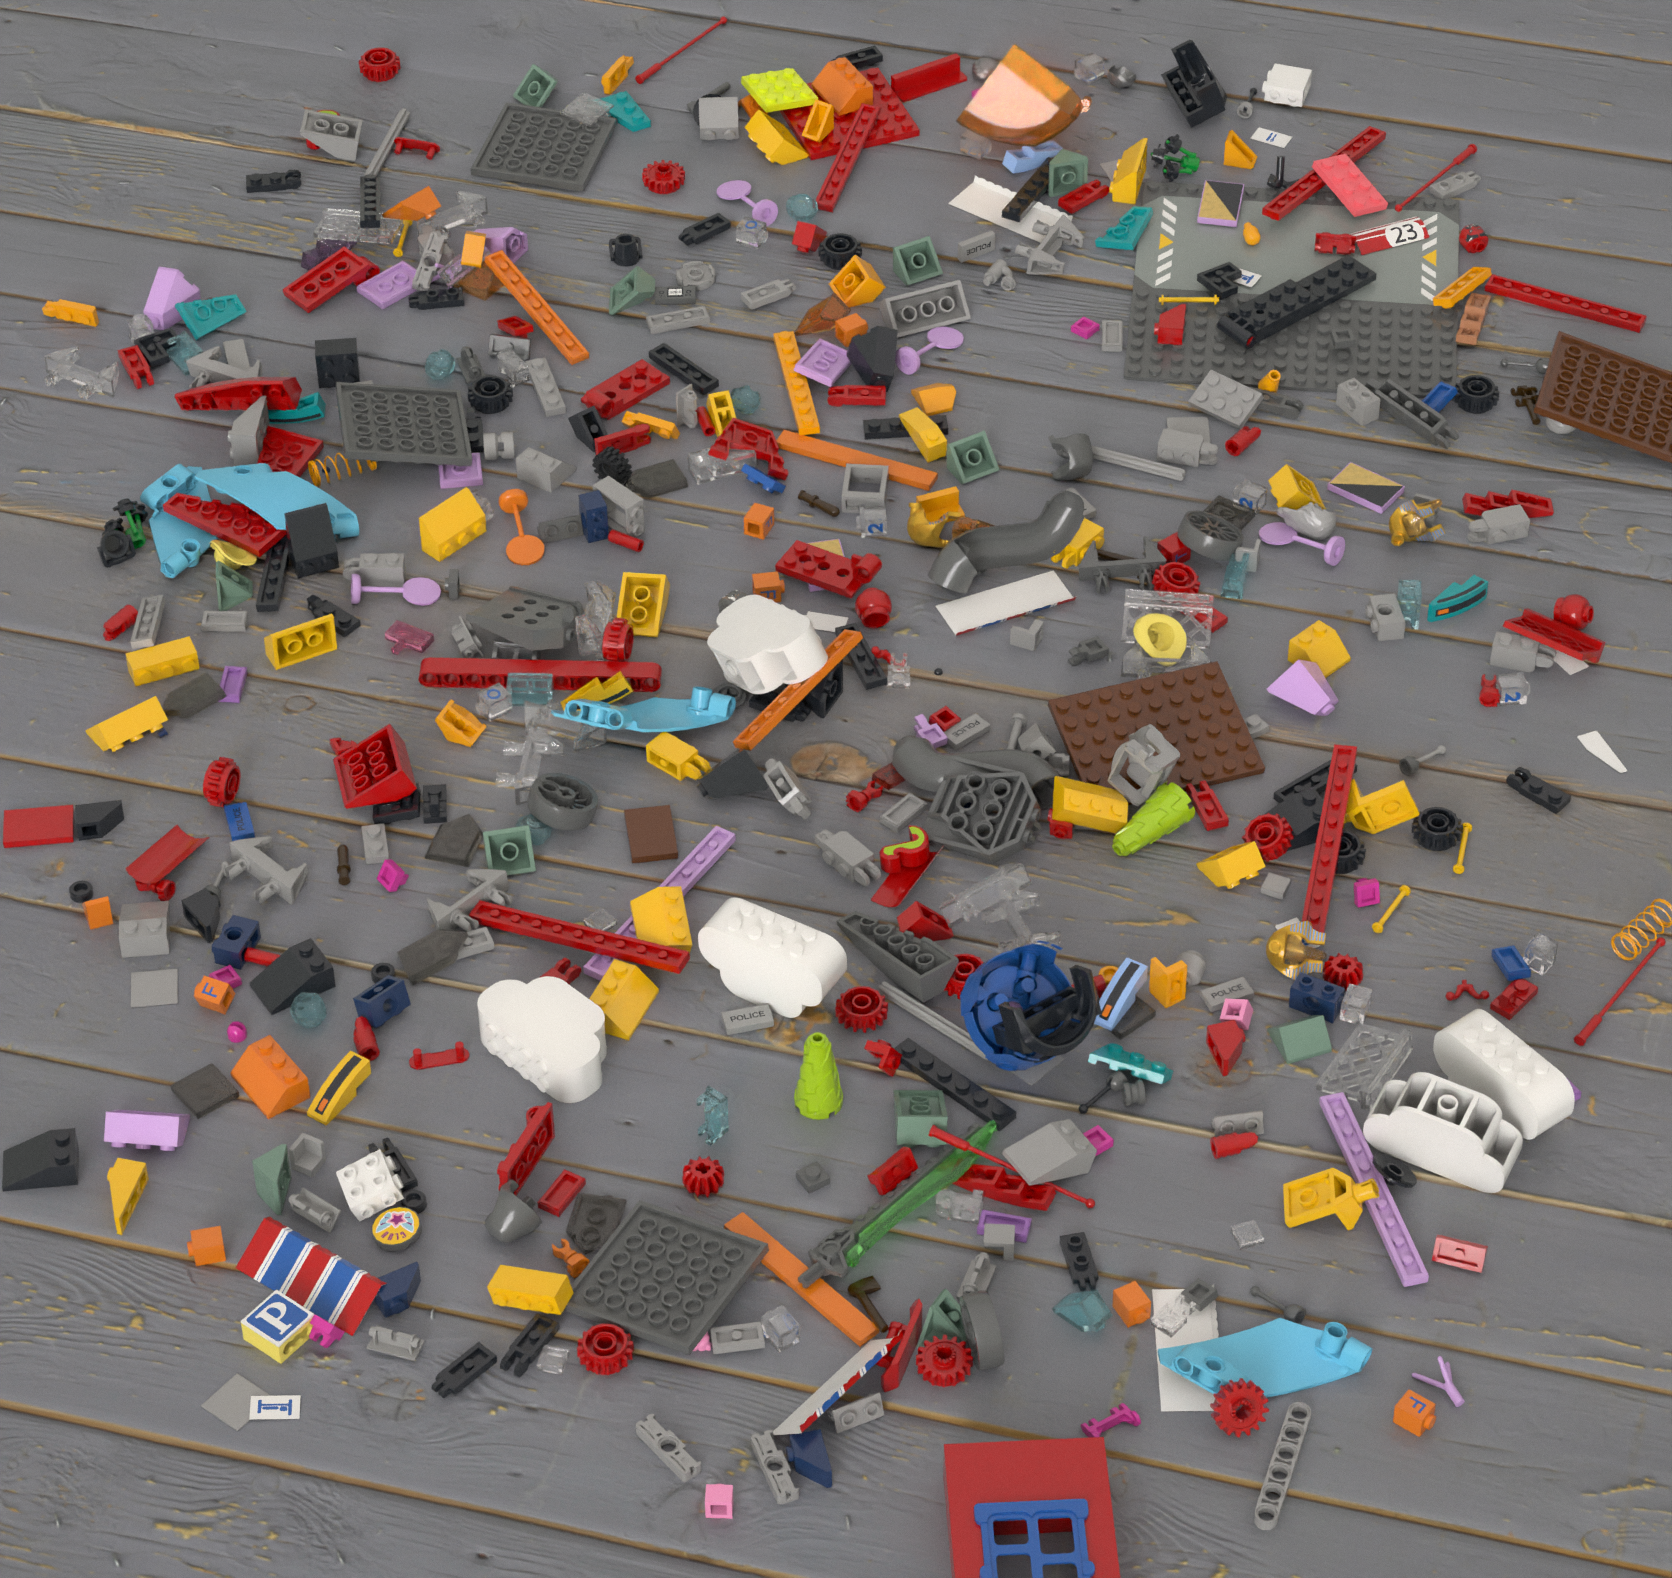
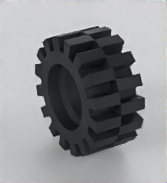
[592,447,632,484]

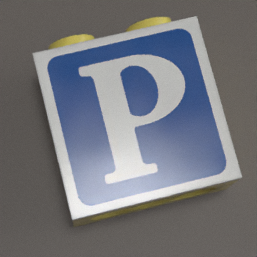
[241,1290,314,1364]

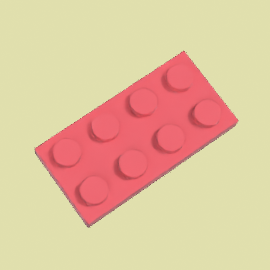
[1312,154,1388,217]

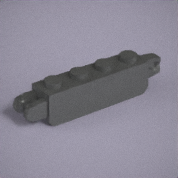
[1366,378,1459,450]

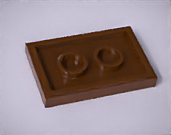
[624,805,678,863]

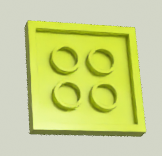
[741,68,818,113]

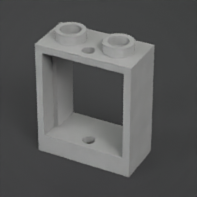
[841,463,889,515]
[592,476,645,538]

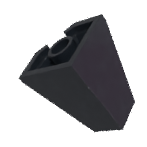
[846,326,898,392]
[785,659,843,719]
[696,749,769,799]

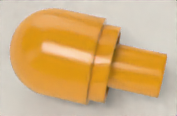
[1243,222,1261,246]

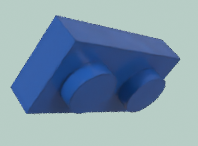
[741,464,786,493]

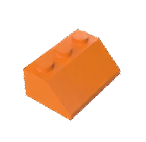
[812,57,873,116]
[230,1035,310,1119]

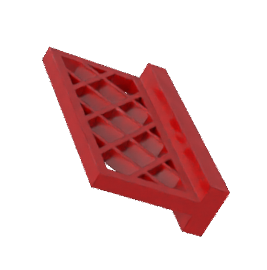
[1503,608,1606,663]

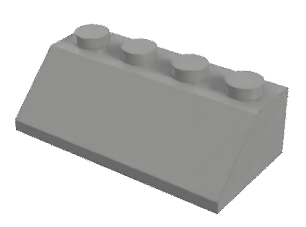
[879,280,971,338]

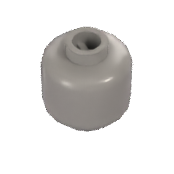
[1175,950,1206,987]

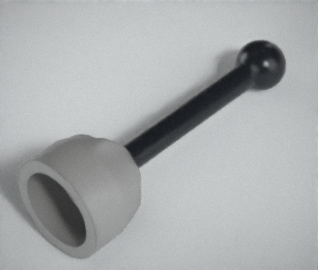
[1237,88,1257,118]

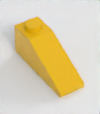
[706,390,736,452]
[899,407,947,463]
[107,1158,149,1235]

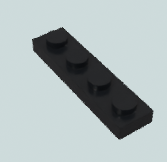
[649,343,719,395]
[863,415,948,440]
[835,623,887,690]
[1273,760,1358,804]

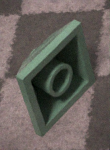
[513,64,558,107]
[609,266,655,315]

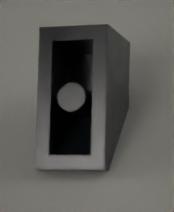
[568,406,608,452]
[181,888,221,943]

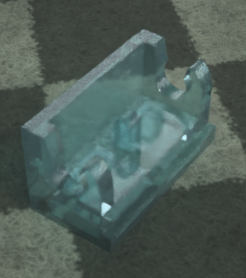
[166,331,203,376]
[1221,553,1250,600]
[1397,580,1422,630]
[506,673,554,707]
[697,1086,729,1146]

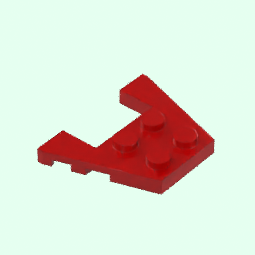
[708,418,788,480]

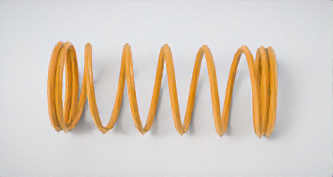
[308,453,377,487]
[1611,898,1672,961]

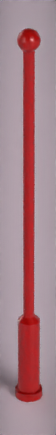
[635,16,727,84]
[1395,144,1477,212]
[1574,937,1666,1046]
[928,1125,1095,1208]

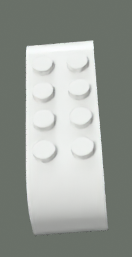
[707,595,828,694]
[698,897,847,1018]
[477,976,607,1103]
[1433,1009,1575,1140]
[1363,1072,1523,1193]

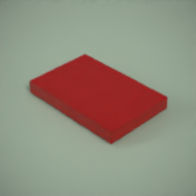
[3,805,74,848]

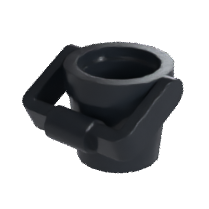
[609,234,643,267]
[97,530,136,568]

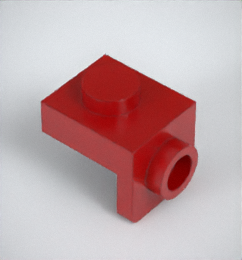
[1047,808,1073,839]
[864,1039,902,1077]

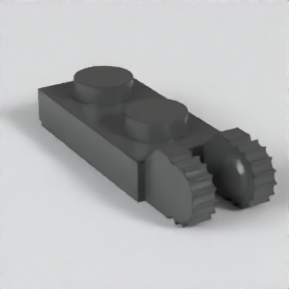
[1249,387,1304,420]

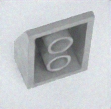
[300,109,363,161]
[228,396,270,466]
[119,901,170,958]
[1002,1119,1097,1186]

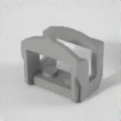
[1108,724,1180,806]

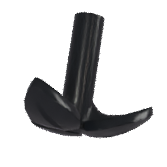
[1267,156,1299,188]

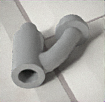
[983,259,1016,291]

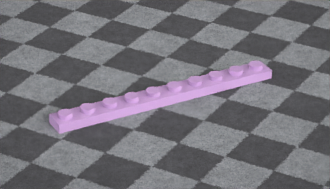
[583,826,736,981]
[1319,1092,1429,1287]

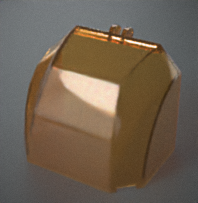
[956,44,1092,147]

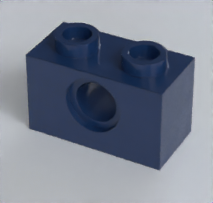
[578,490,609,543]
[211,915,261,970]
[1289,972,1345,1023]
[353,975,411,1028]

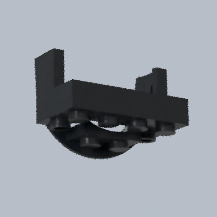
[1161,39,1228,128]
[992,965,1102,1056]

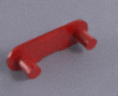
[394,137,440,160]
[409,1041,470,1070]

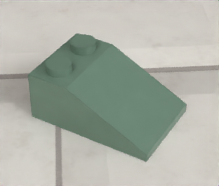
[893,1090,948,1148]

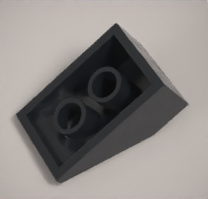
[284,503,339,578]
[1263,788,1324,852]
[250,938,336,1015]
[2,1128,79,1192]

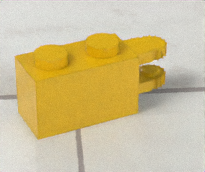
[1051,518,1105,569]
[646,732,711,781]

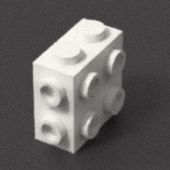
[1262,64,1312,107]
[336,1149,404,1222]

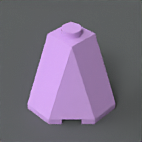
[474,227,528,263]
[143,266,201,330]
[1267,659,1339,716]

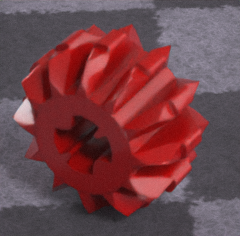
[1323,953,1363,993]
[682,1156,724,1198]

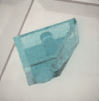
[1052,1290,1113,1332]

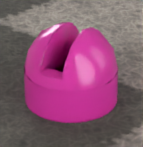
[227,1021,247,1043]

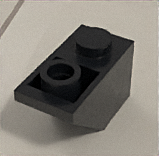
[75,800,124,841]

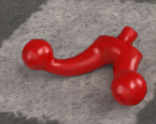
[871,646,907,669]
[1445,980,1490,1001]

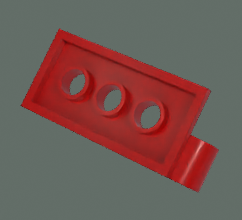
[282,246,380,313]
[581,359,670,420]
[775,540,882,599]
[497,1102,555,1196]

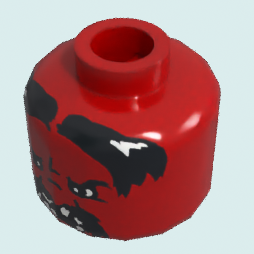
[1459,224,1489,253]

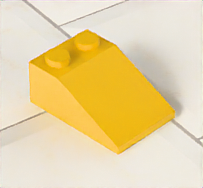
[617,572,670,637]

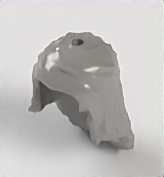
[1277,502,1337,540]

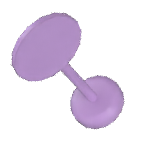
[717,180,778,227]
[895,327,964,375]
[1259,522,1345,566]
[351,574,441,606]

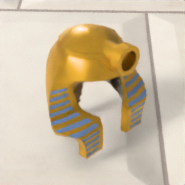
[1389,499,1445,546]
[907,503,960,548]
[1266,921,1327,980]

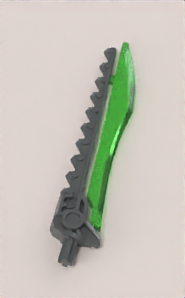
[798,1120,997,1288]

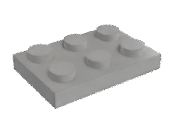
[1188,370,1264,429]

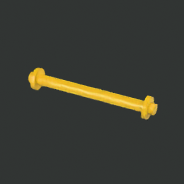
[393,220,413,257]
[1159,295,1219,305]
[1453,823,1472,874]
[1372,885,1411,933]

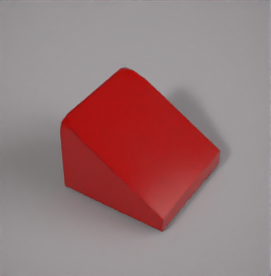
[929,706,961,732]

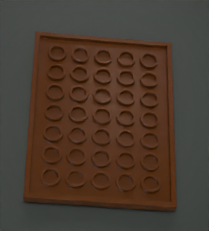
[1533,331,1672,463]
[1048,661,1265,805]

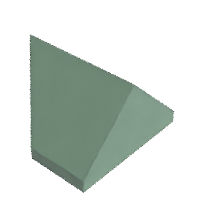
[216,560,253,611]
[917,1289,967,1347]

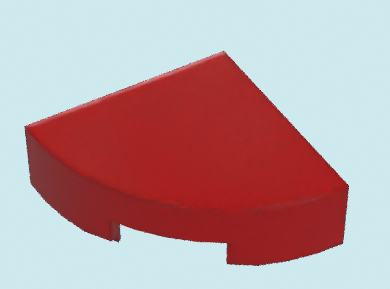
[330,738,357,756]

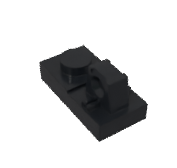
[423,784,447,824]

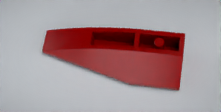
[174,377,302,411]

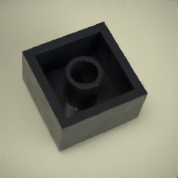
[315,338,360,388]

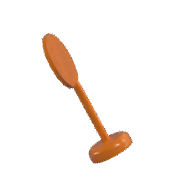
[498,489,544,565]

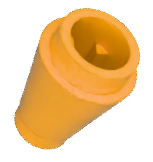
[1258,370,1281,393]

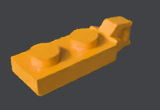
[601,55,634,94]
[42,299,99,327]
[621,411,680,439]

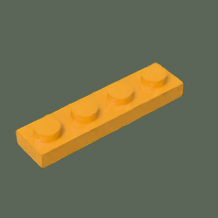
[1433,267,1492,308]

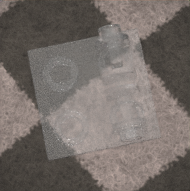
[560,92,614,127]

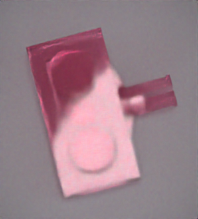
[385,620,434,655]

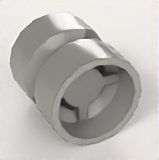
[483,431,515,460]

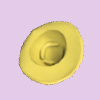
[210,539,257,570]
[1133,613,1187,665]

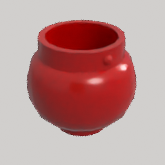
[855,588,892,628]
[1553,594,1594,631]

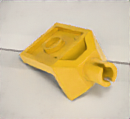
[1345,779,1420,834]
[1283,1168,1379,1231]

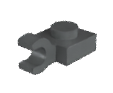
[1068,636,1109,666]

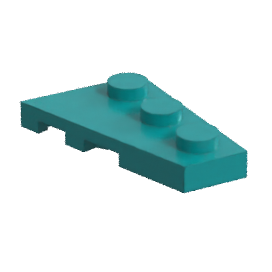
[592,91,651,132]
[1095,206,1153,250]
[174,294,247,340]
[1087,1043,1173,1084]

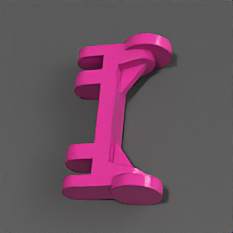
[1081,1403,1141,1437]

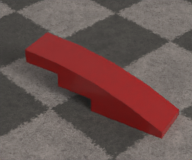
[1462,490,1554,518]
[950,1163,1056,1211]

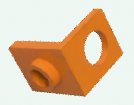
[738,94,768,119]

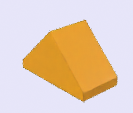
[802,99,834,142]
[1224,130,1258,169]
[461,231,486,268]

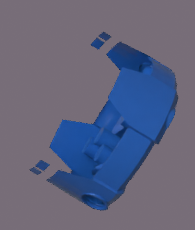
[960,941,1080,1071]

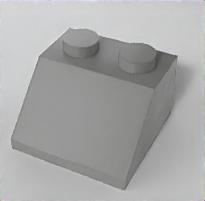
[699,97,739,141]
[516,447,576,493]

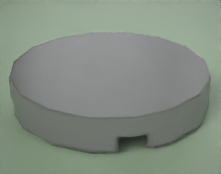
[676,261,716,291]

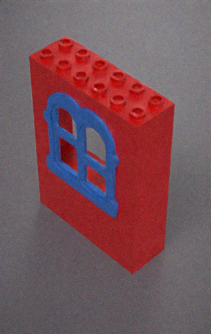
[943,1437,1120,1578]

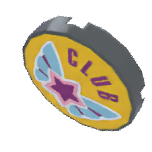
[371,1207,422,1251]

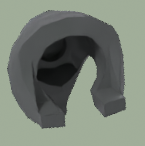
[1048,433,1093,481]
[484,1179,542,1243]

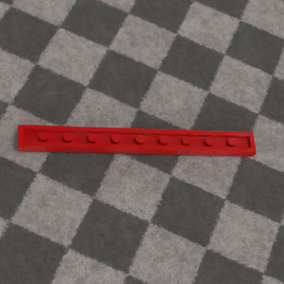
[1262,126,1386,221]
[1301,744,1357,939]
[469,900,690,974]

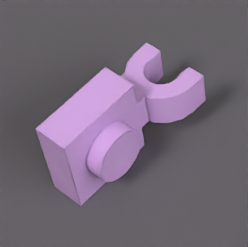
[914,714,948,748]

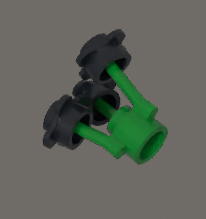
[1151,134,1200,182]
[102,498,148,549]

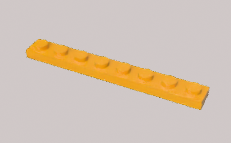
[773,331,820,435]

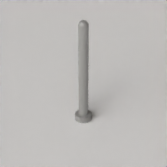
[1001,713,1027,791]

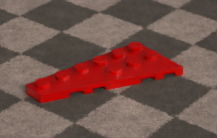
[257,425,324,477]
[163,493,287,557]

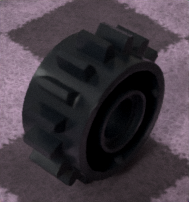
[818,233,862,270]
[467,375,513,414]
[1454,375,1500,414]
[1411,807,1463,851]
[1314,830,1366,874]

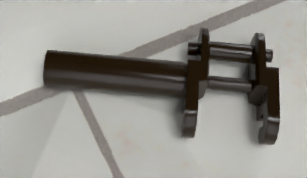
[1510,385,1541,425]

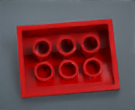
[333,724,417,809]

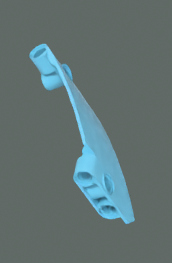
[195,463,359,539]
[140,464,218,578]
[551,687,736,732]
[1157,1318,1373,1398]

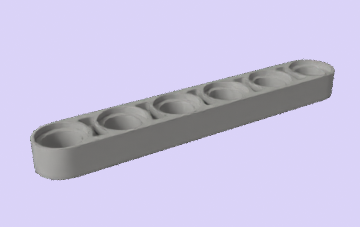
[1254,1402,1311,1530]

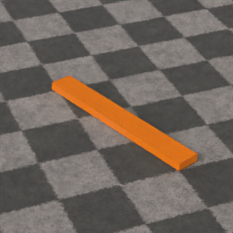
[485,250,589,365]
[776,430,938,491]
[733,629,863,751]
[724,1212,879,1347]

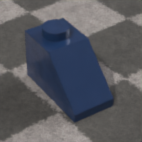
[374,1261,421,1318]
[786,1429,832,1488]

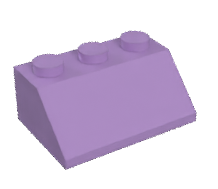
[104,1109,190,1151]

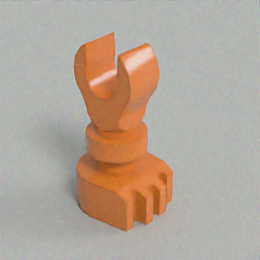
[552,1239,590,1278]

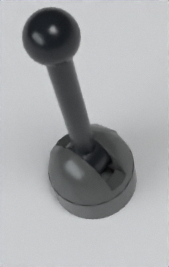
[1078,1070,1128,1114]

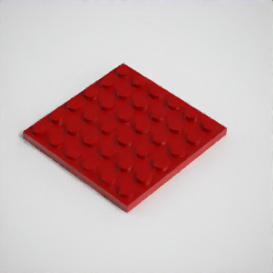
[780,68,920,161]

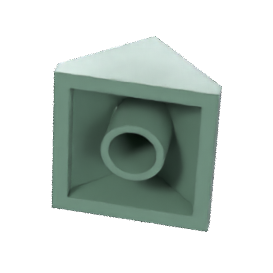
[1048,149,1088,197]
[893,236,943,286]
[947,430,1000,484]
[483,825,536,875]
[1267,1015,1332,1064]
[252,1144,291,1215]

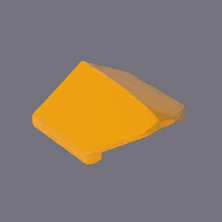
[911,383,956,416]
[435,700,486,747]

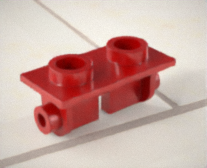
[1315,232,1356,255]

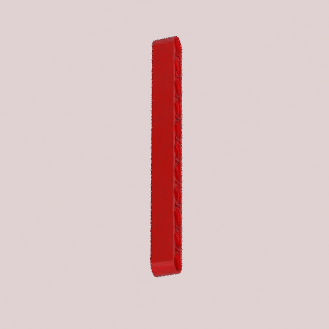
[418,657,662,692]

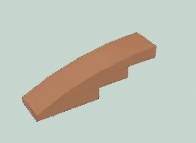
[1455,293,1491,345]

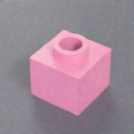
[1220,998,1253,1030]
[705,1484,734,1519]

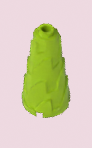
[1112,781,1195,856]
[794,1032,843,1120]

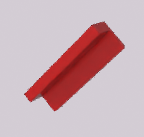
[891,53,967,103]

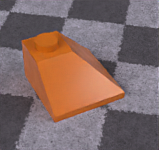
[382,186,441,221]

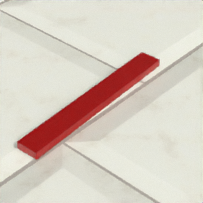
[814,103,880,213]
[1485,274,1647,333]

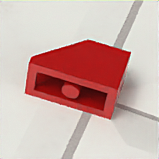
[792,221,827,253]
[1154,304,1186,345]
[897,901,954,941]
[1206,1020,1245,1076]

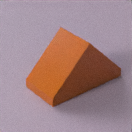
[82,896,113,930]

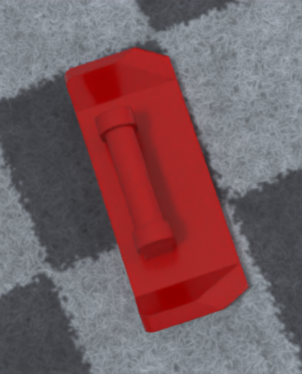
[876,1299,923,1392]

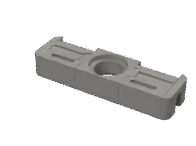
[412,232,448,291]
[636,1414,701,1482]
[751,1430,799,1505]

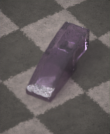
[301,232,358,270]

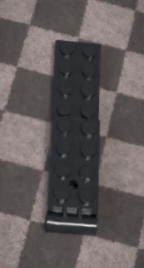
[1217,255,1377,349]

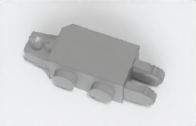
[763,758,812,820]
[815,829,881,886]

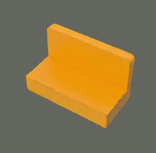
[916,486,965,523]
[1149,957,1187,1008]

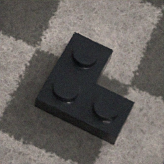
[1197,262,1242,299]
[134,327,180,368]
[373,783,421,825]

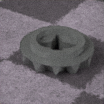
[712,683,747,710]

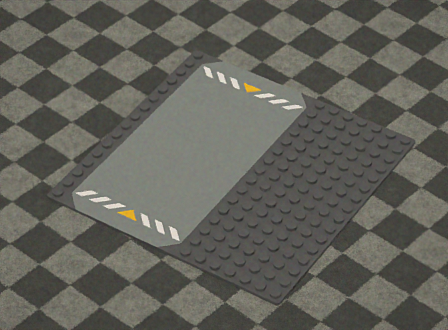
[1124,181,1459,400]

